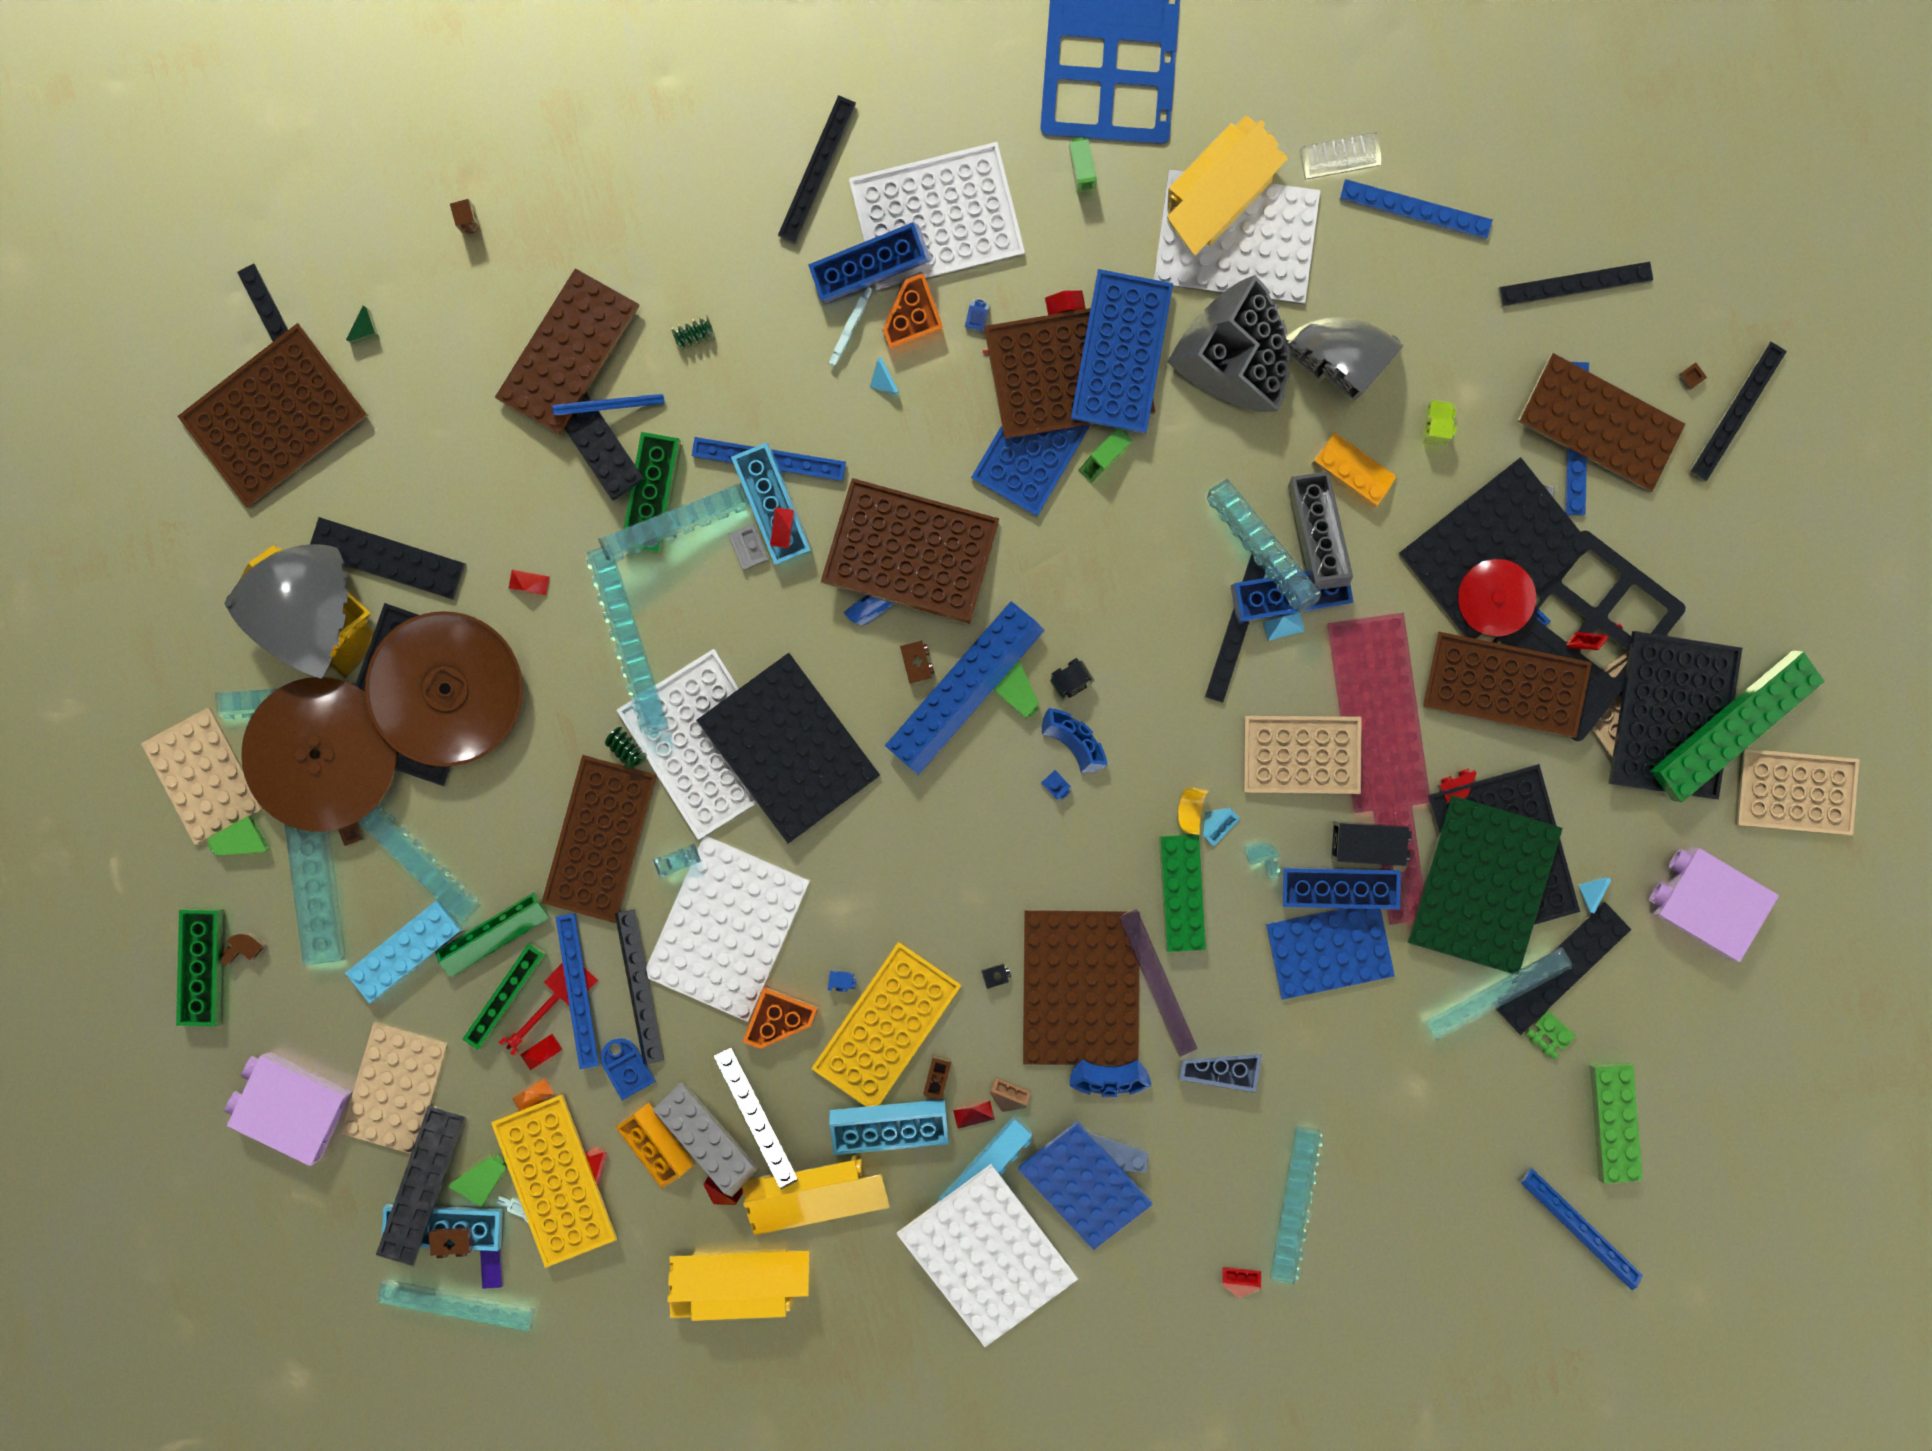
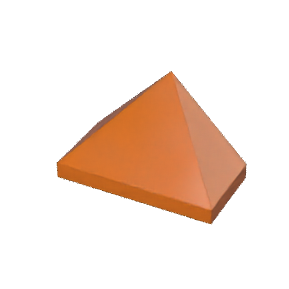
[512,1078,555,1111]

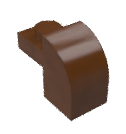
[220,933,267,966]

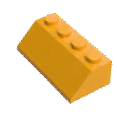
[1312,432,1397,507]
[615,1103,695,1189]

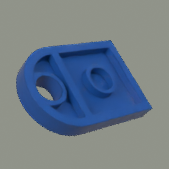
[601,1038,656,1100]

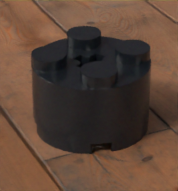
[1050,658,1095,701]

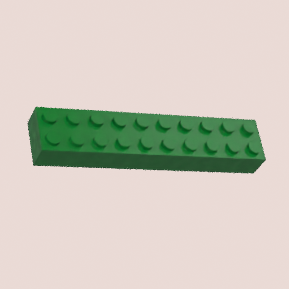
[1650,651,1825,803]

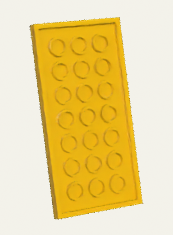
[811,941,962,1107]
[491,1094,617,1268]

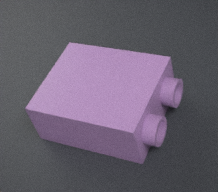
[1649,847,1779,962]
[224,1052,352,1166]

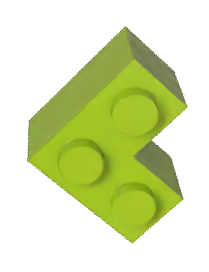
[1423,400,1457,444]

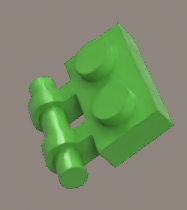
[1526,1010,1576,1060]

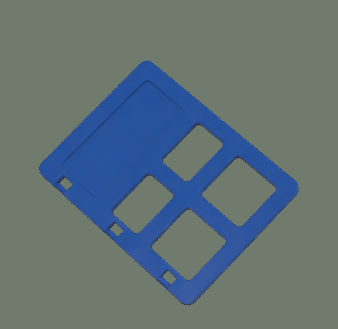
[1040,0,1180,144]

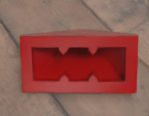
[770,507,794,548]
[508,570,550,595]
[1566,632,1608,651]
[520,1033,563,1071]
[953,1101,995,1129]
[585,1147,607,1186]
[703,1176,743,1205]
[1222,1267,1261,1299]

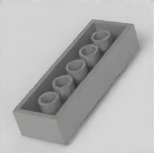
[653,1083,760,1196]

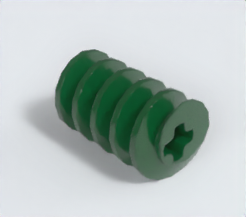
[671,316,714,349]
[605,727,647,769]

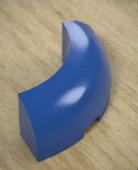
[844,595,896,625]
[1042,708,1108,773]
[1069,1060,1151,1097]

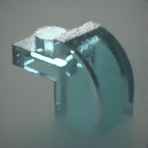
[1244,842,1281,879]
[653,844,701,878]

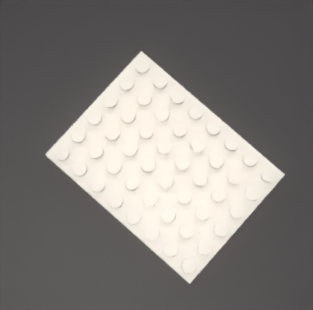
[849,142,1025,291]
[1154,170,1320,305]
[616,649,757,840]
[646,836,810,1022]
[897,1164,1078,1347]

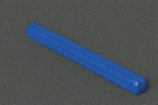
[552,394,664,415]

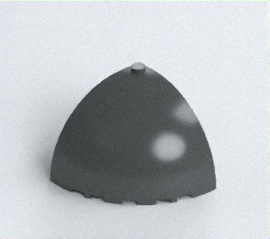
[1167,275,1290,412]
[1286,317,1404,401]
[224,544,348,679]

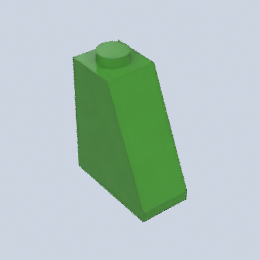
[1069,138,1097,191]
[1079,428,1133,483]
[993,660,1039,718]
[207,816,271,855]
[449,1155,507,1207]

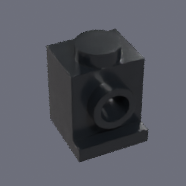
[981,963,1011,989]

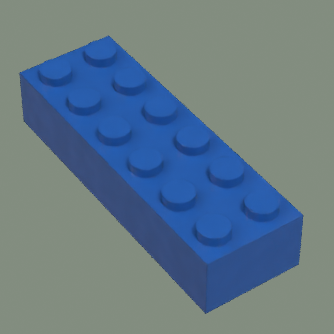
[808,222,931,303]
[1230,571,1354,623]
[1283,867,1401,909]

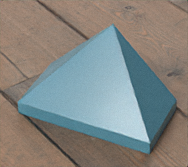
[870,357,899,395]
[1263,613,1305,641]
[1203,808,1240,846]
[1578,877,1612,914]

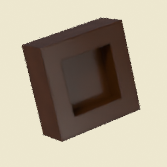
[1679,362,1707,390]
[338,822,364,846]

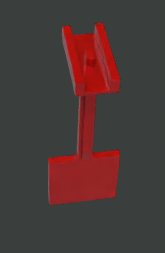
[499,962,598,1056]

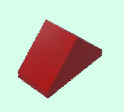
[1045,290,1086,315]

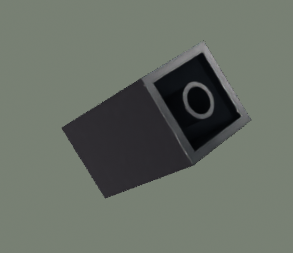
[1331,821,1412,866]

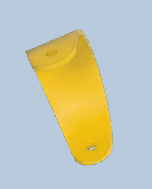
[1177,788,1209,835]

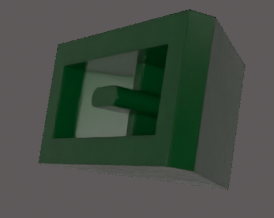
[346,306,379,344]

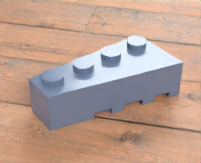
[1178,1054,1262,1093]
[1088,1131,1148,1172]

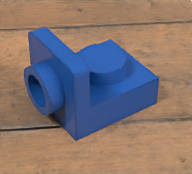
[964,299,990,331]
[1041,770,1071,800]

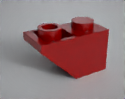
[1437,768,1477,802]

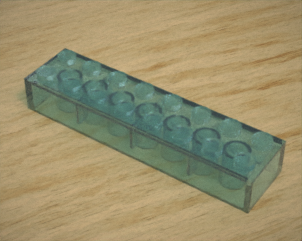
[284,824,346,966]

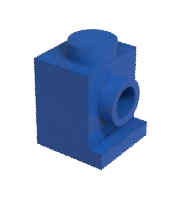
[828,970,857,992]

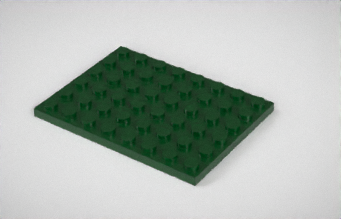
[1407,795,1563,976]

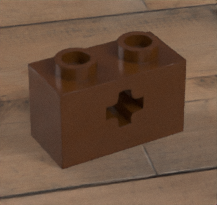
[450,199,480,235]
[900,640,934,684]
[923,1055,952,1100]
[429,1227,473,1258]

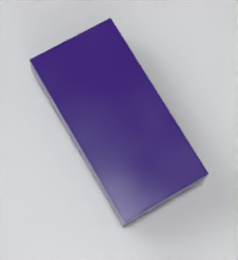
[480,1248,502,1289]

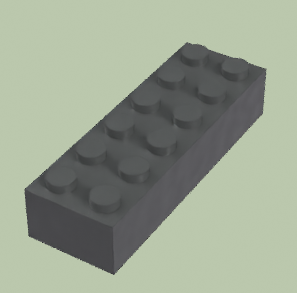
[1288,472,1353,591]

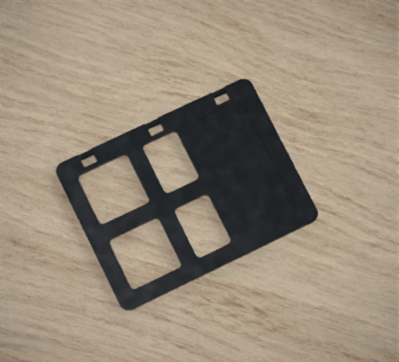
[1493,530,1686,742]

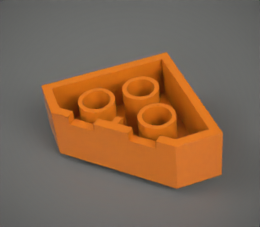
[881,272,943,348]
[743,986,818,1049]

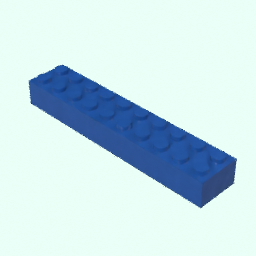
[885,601,1045,775]

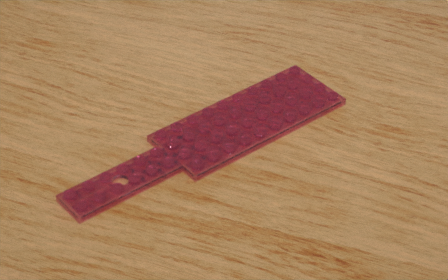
[1327,613,1430,925]

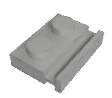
[728,524,769,570]

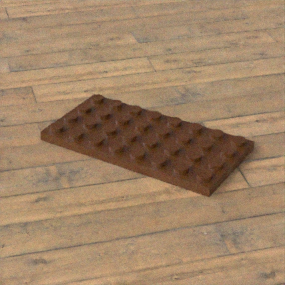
[495,268,640,435]
[1517,353,1685,492]
[1423,632,1592,738]
[541,755,657,923]

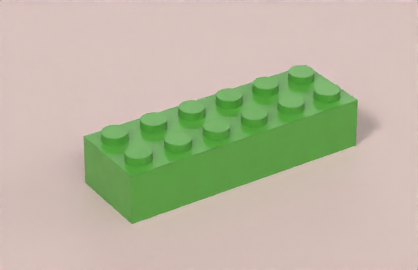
[1590,1063,1643,1184]

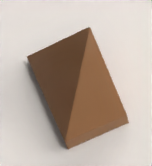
[990,1077,1031,1112]

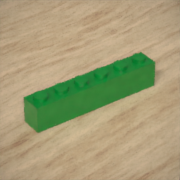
[435,892,549,978]
[462,942,547,1050]

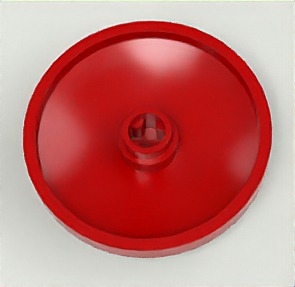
[1458,559,1536,636]

